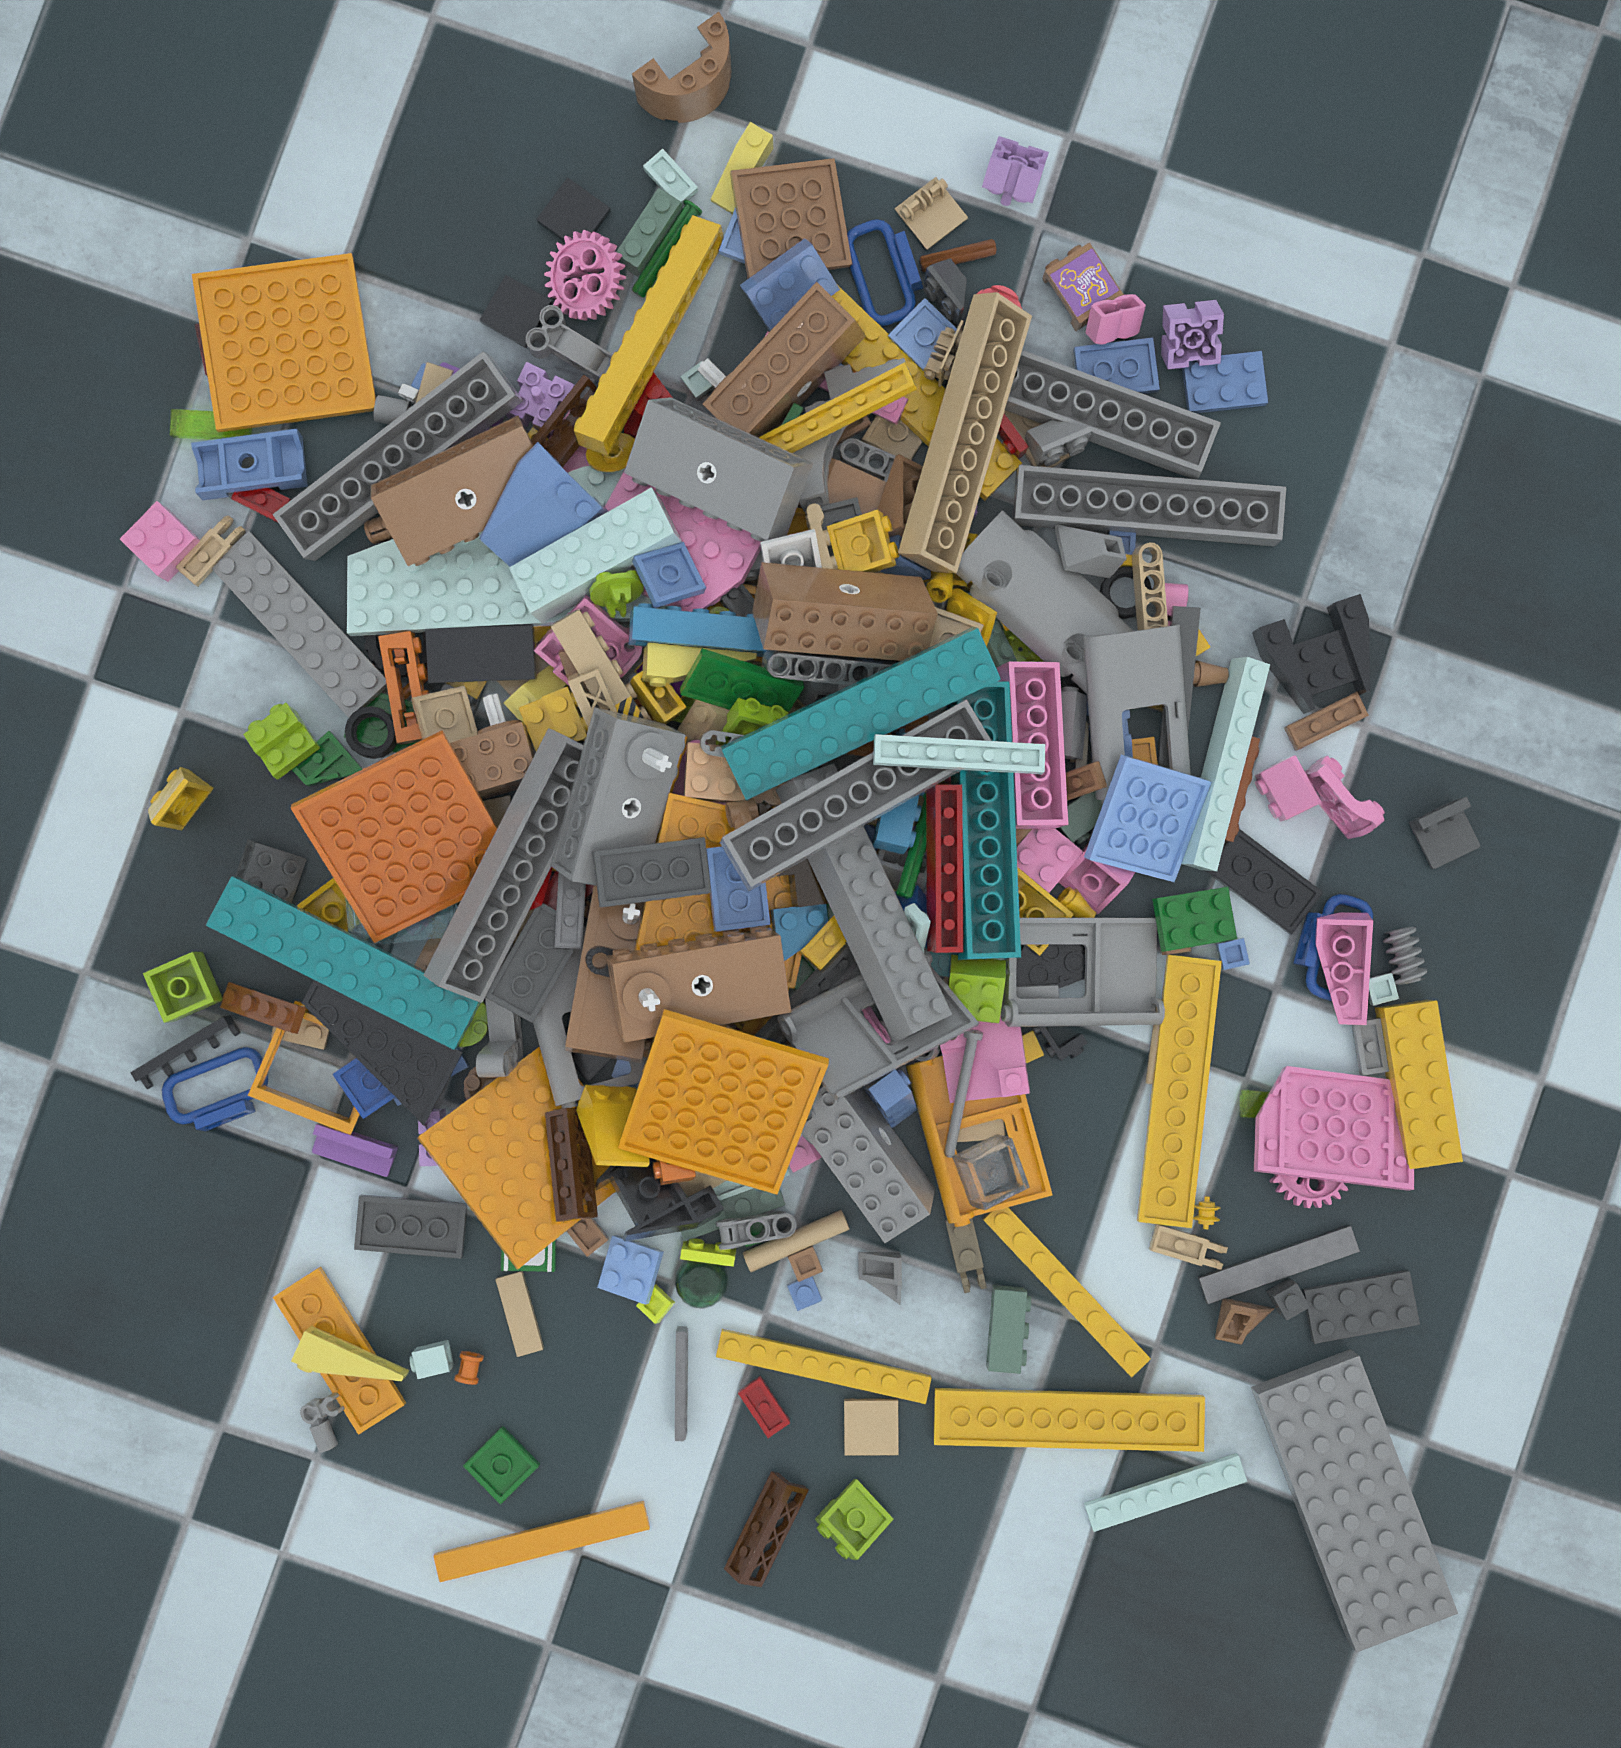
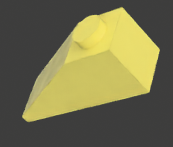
[710,122,773,214]
[503,665,569,724]

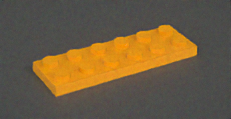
[273,1266,406,1435]

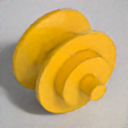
[1193,1196,1220,1229]

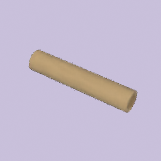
[743,1210,850,1272]

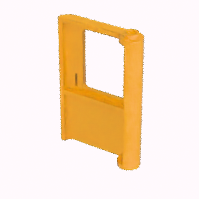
[906,1055,1053,1227]

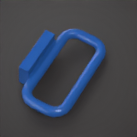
[847,219,924,326]
[1293,894,1373,1001]
[161,1047,269,1131]

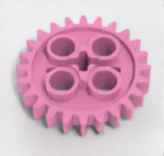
[544,230,626,321]
[1270,1174,1348,1208]

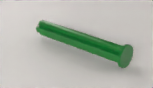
[632,200,702,298]
[897,792,927,899]

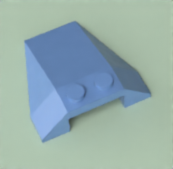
[479,442,609,567]

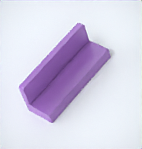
[312,1123,398,1177]

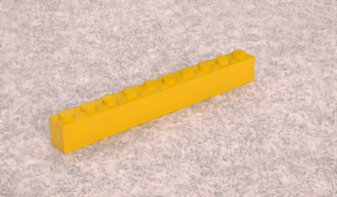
[574,215,723,456]

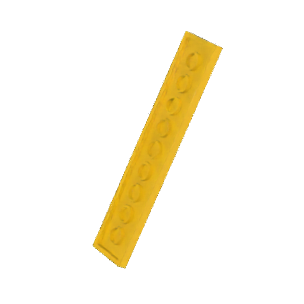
[832,286,1022,501]
[1137,955,1222,1228]
[933,1388,1205,1452]

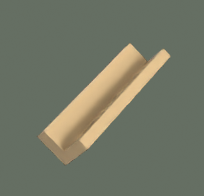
[568,667,618,728]

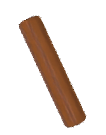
[919,239,997,272]

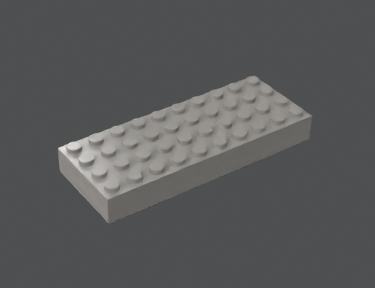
[1251,1349,1458,1653]

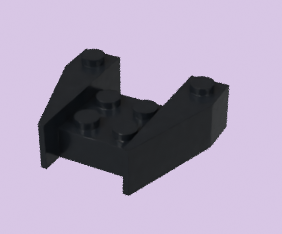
[1252,594,1370,714]
[595,1158,724,1242]

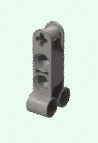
[526,305,613,382]

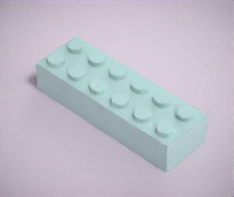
[509,487,682,623]

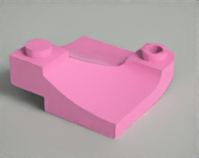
[534,595,643,687]
[1305,756,1385,839]
[940,1015,1030,1103]

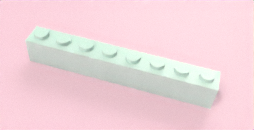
[1181,657,1270,871]

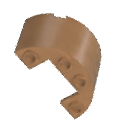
[632,12,732,123]

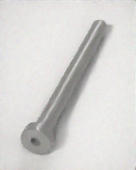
[944,1029,983,1158]

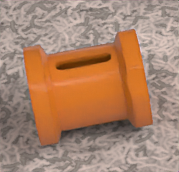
[454,1351,484,1385]

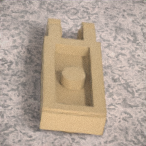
[805,503,838,569]
[176,515,246,587]
[1149,1224,1228,1270]

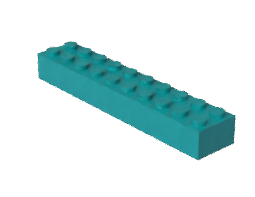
[721,627,1001,800]
[948,681,1021,960]
[206,876,481,1050]

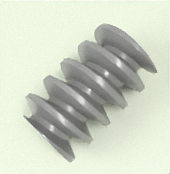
[1383,926,1427,985]

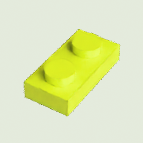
[680,1238,737,1267]

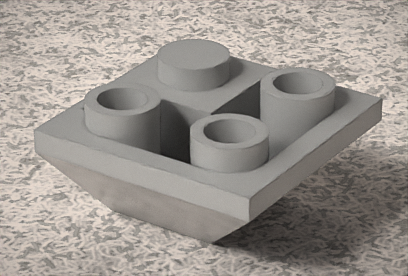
[1025,420,1093,467]
[1054,524,1126,578]

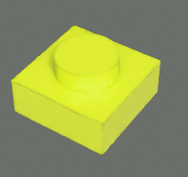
[636,1285,675,1324]

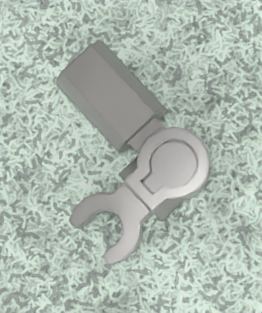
[300,1393,345,1453]

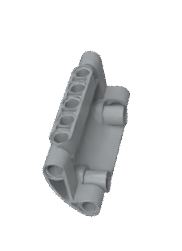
[956,510,1133,694]

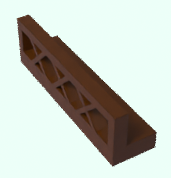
[531,375,597,468]
[545,1108,598,1222]
[724,1471,809,1587]

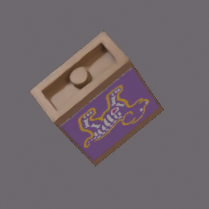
[1042,242,1124,331]

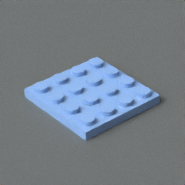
[1084,754,1212,882]

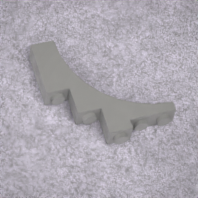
[793,358,906,512]

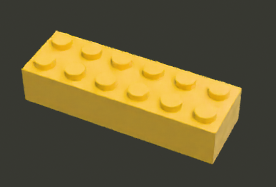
[1375,1000,1463,1169]

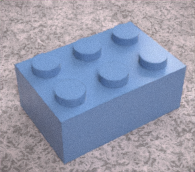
[740,238,840,331]

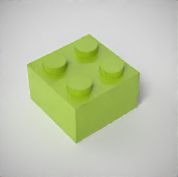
[143,952,223,1023]
[948,955,1006,1023]

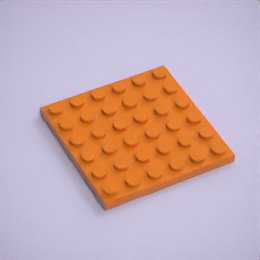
[291,730,498,943]

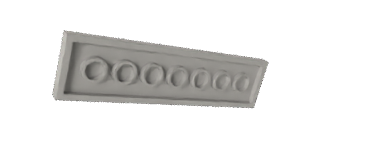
[212,531,387,717]

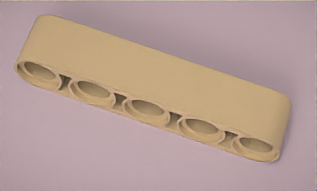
[1132,543,1168,630]

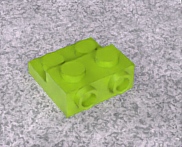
[716,698,788,745]
[243,703,320,780]
[815,1479,893,1560]

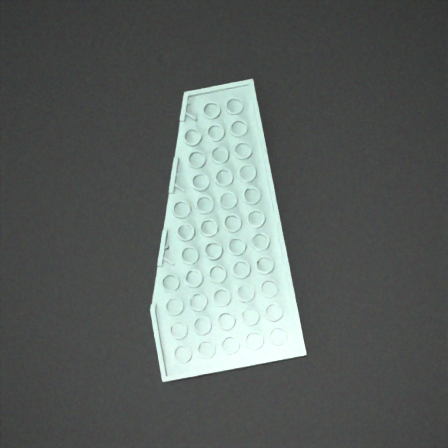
[347,466,666,636]

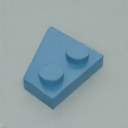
[770,904,828,961]

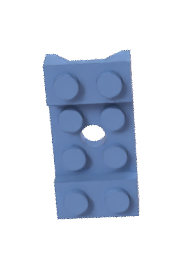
[191,429,308,501]

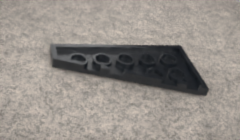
[302,980,463,1126]

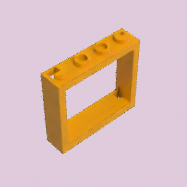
[248,1001,360,1135]

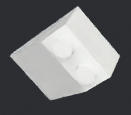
[760,529,822,568]

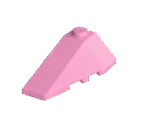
[1315,912,1373,1025]

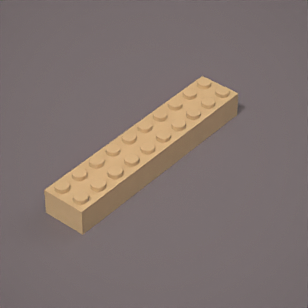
[898,292,1032,573]

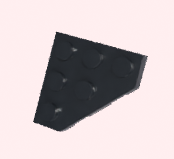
[1016,944,1085,988]

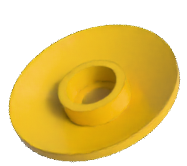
[586,433,635,472]

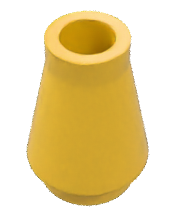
[926,572,955,603]
[1057,887,1096,918]

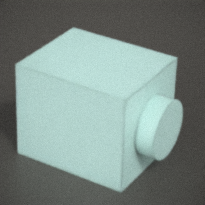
[410,1340,454,1379]

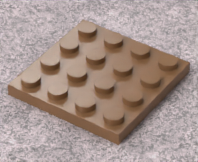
[730,158,852,279]

